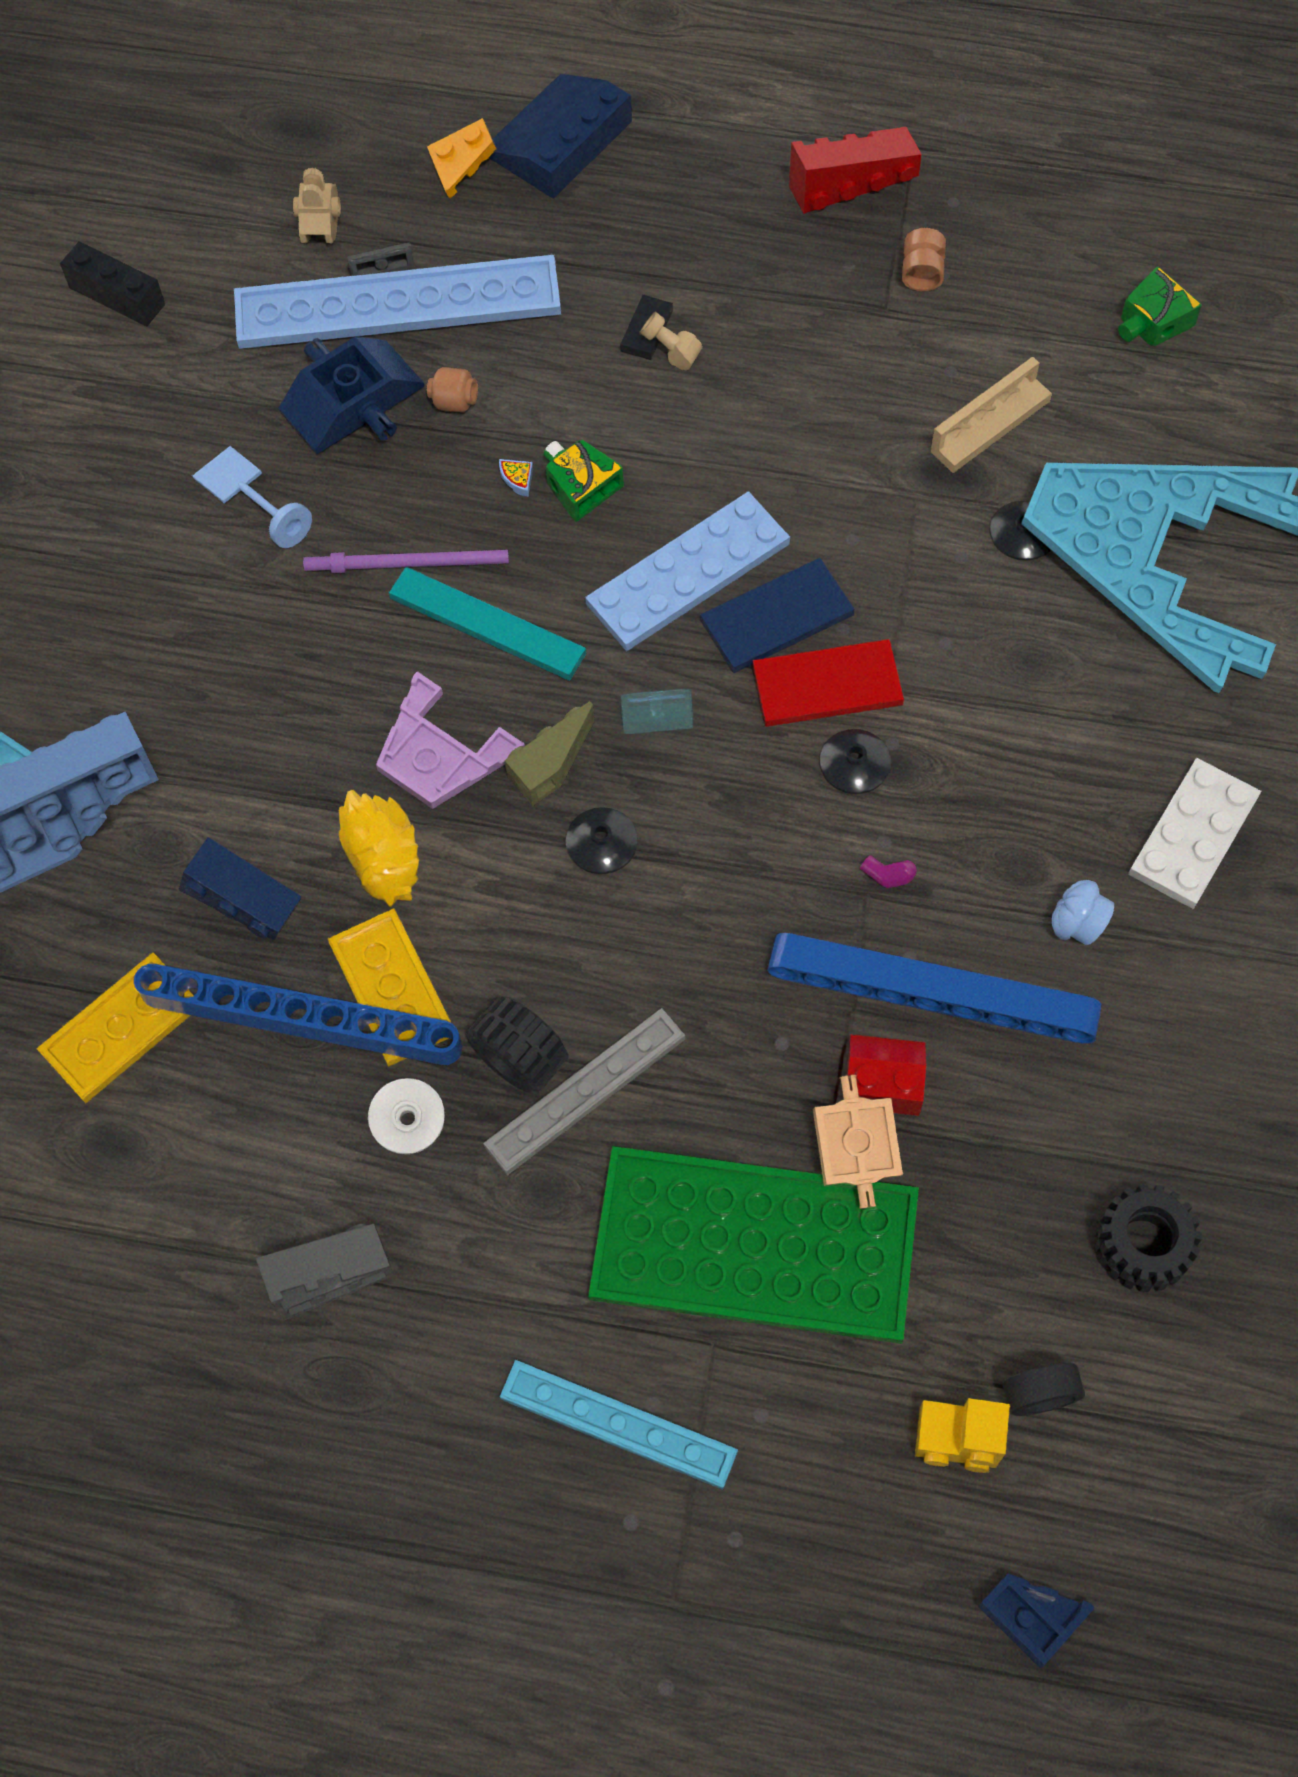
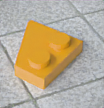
[427,118,496,198]

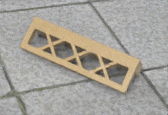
[931,357,1052,473]

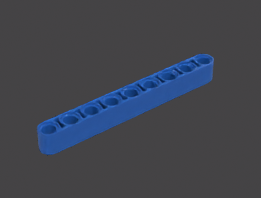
[768,933,1102,1043]
[134,964,462,1065]

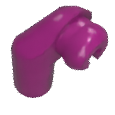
[860,855,917,888]

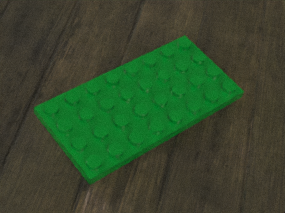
[588,1146,919,1344]

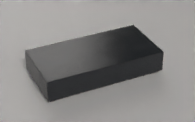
[620,295,673,360]

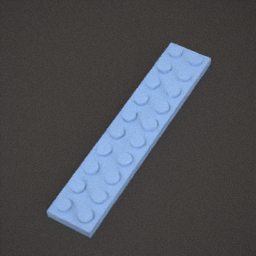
[234,255,561,349]

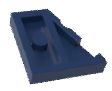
[978,1573,1095,1669]

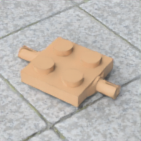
[813,1075,903,1209]

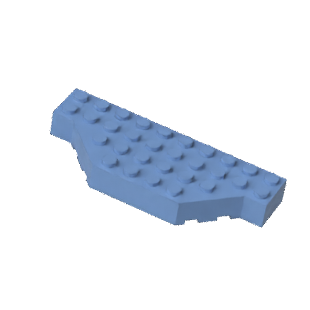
[0,712,159,893]

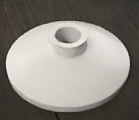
[368,1078,445,1154]

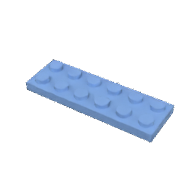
[585,491,790,652]

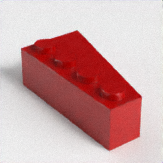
[789,127,922,214]

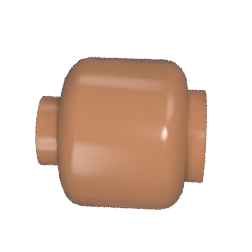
[427,367,478,413]

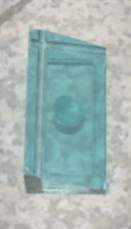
[621,688,693,734]

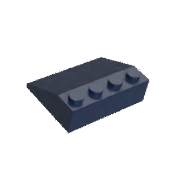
[489,74,632,199]

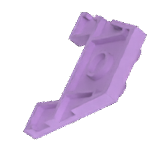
[376,672,525,809]

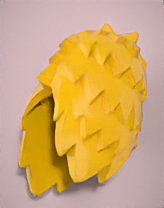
[339,790,419,906]

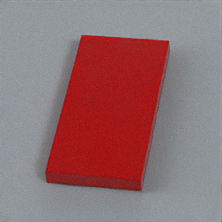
[752,639,904,727]

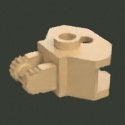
[293,168,341,243]

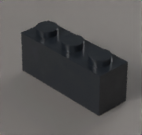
[60,241,165,327]

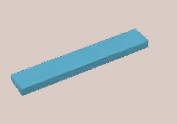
[500,1360,738,1490]

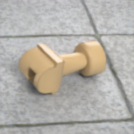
[640,312,702,370]

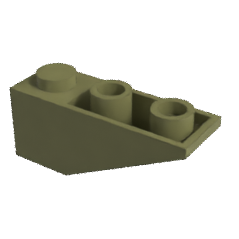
[504,701,594,806]

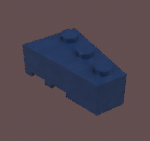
[179,837,302,940]

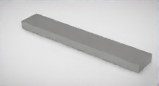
[483,1008,685,1175]

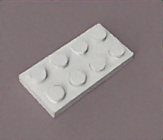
[1128,758,1261,909]

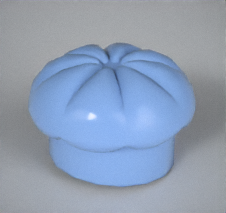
[1052,880,1114,945]

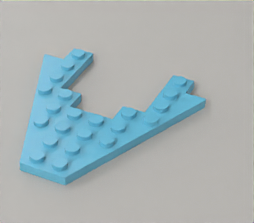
[1021,463,1298,693]

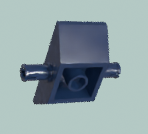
[278,337,424,454]

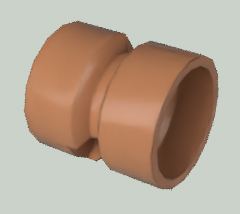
[902,228,946,291]

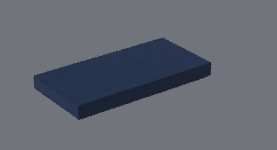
[700,558,855,673]

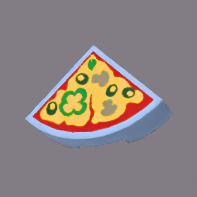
[499,459,533,497]

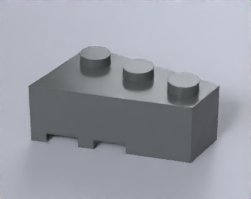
[256,1224,394,1320]

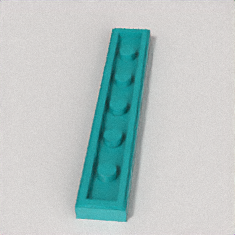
[389,567,586,681]

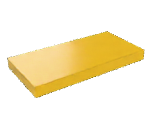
[328,908,451,1067]
[36,952,194,1104]

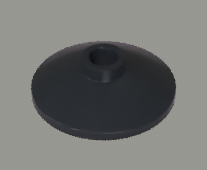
[990,501,1051,561]
[820,729,891,794]
[566,807,638,874]

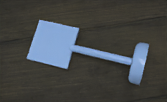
[192,446,312,548]

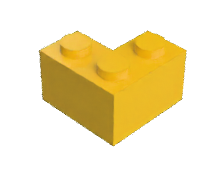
[915,1398,1010,1473]

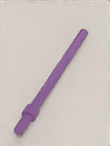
[303,550,509,573]

